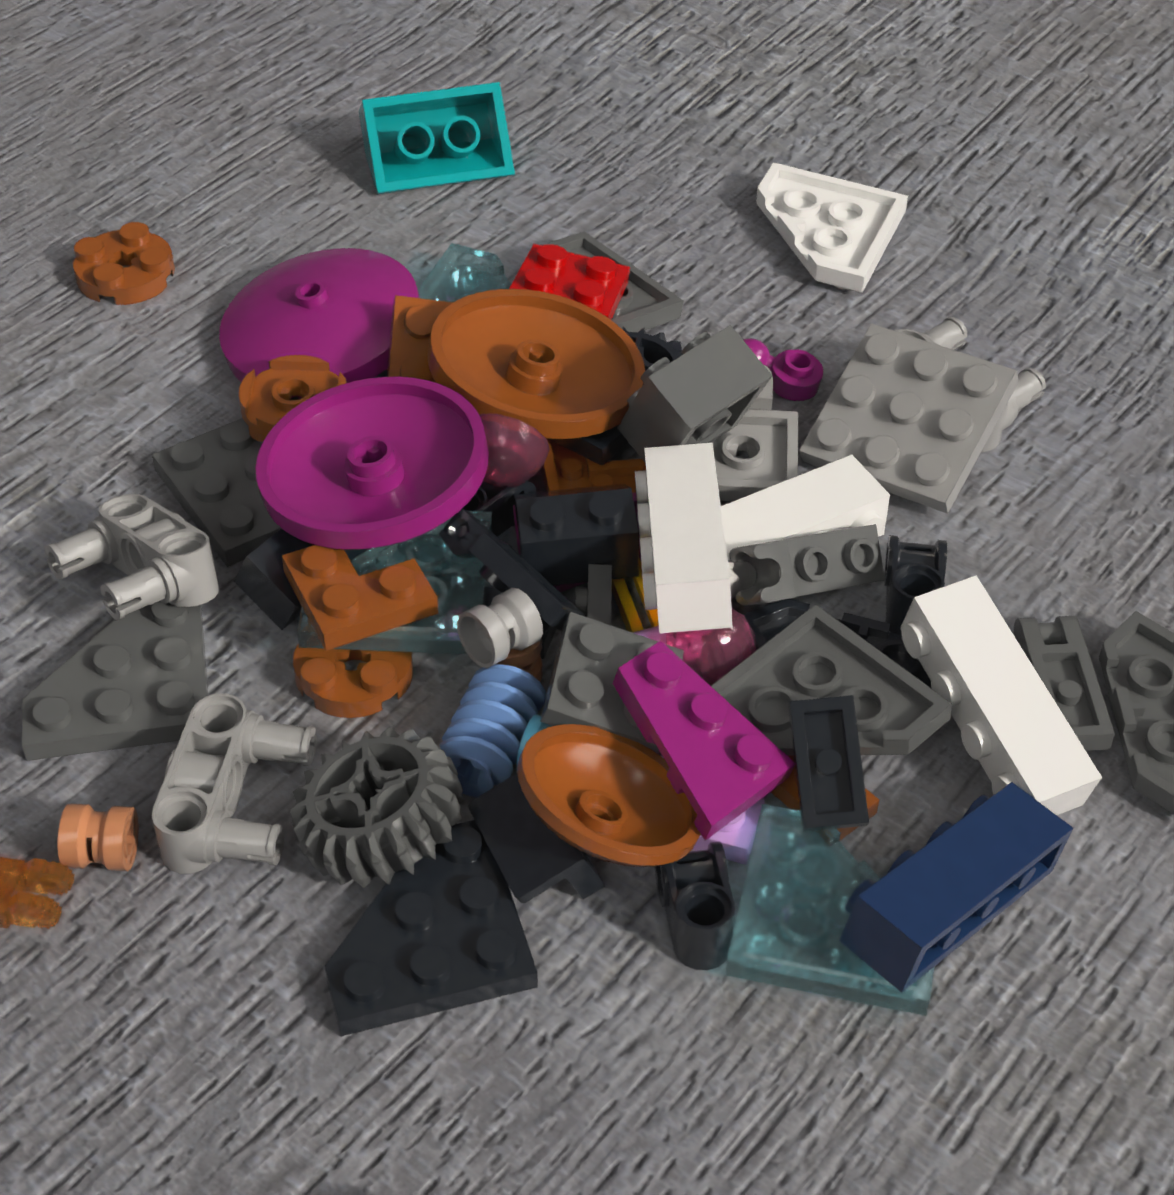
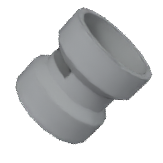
[457,588,543,668]

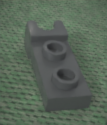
[729,524,885,605]

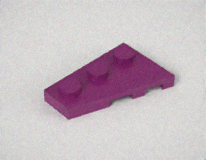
[612,640,796,841]

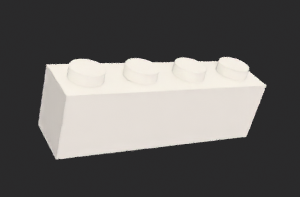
[635,443,732,633]
[721,455,890,599]
[900,576,1102,815]

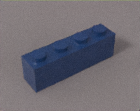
[839,782,1074,993]

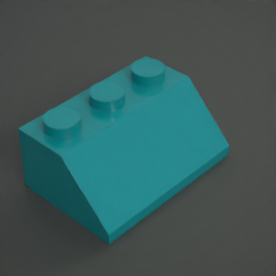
[358,82,515,195]

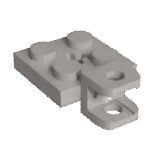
[711,365,798,501]

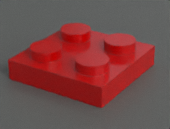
[509,244,631,320]

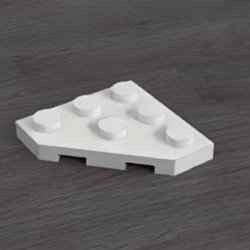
[756,162,908,293]

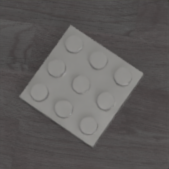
[799,323,1019,514]

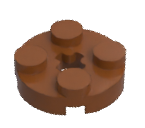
[73,222,175,305]
[239,355,347,442]
[293,622,413,718]

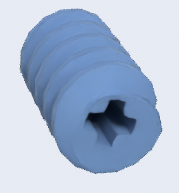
[439,664,546,798]

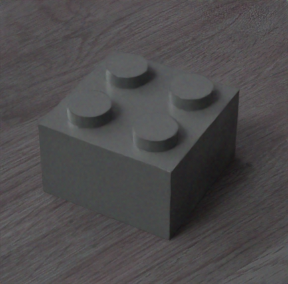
[617,325,772,462]

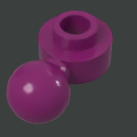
[743,338,824,401]

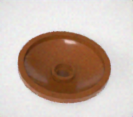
[517,724,701,867]

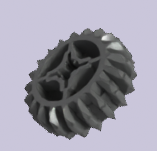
[289,727,464,888]

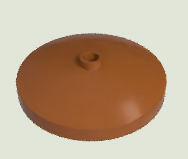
[427,289,645,439]

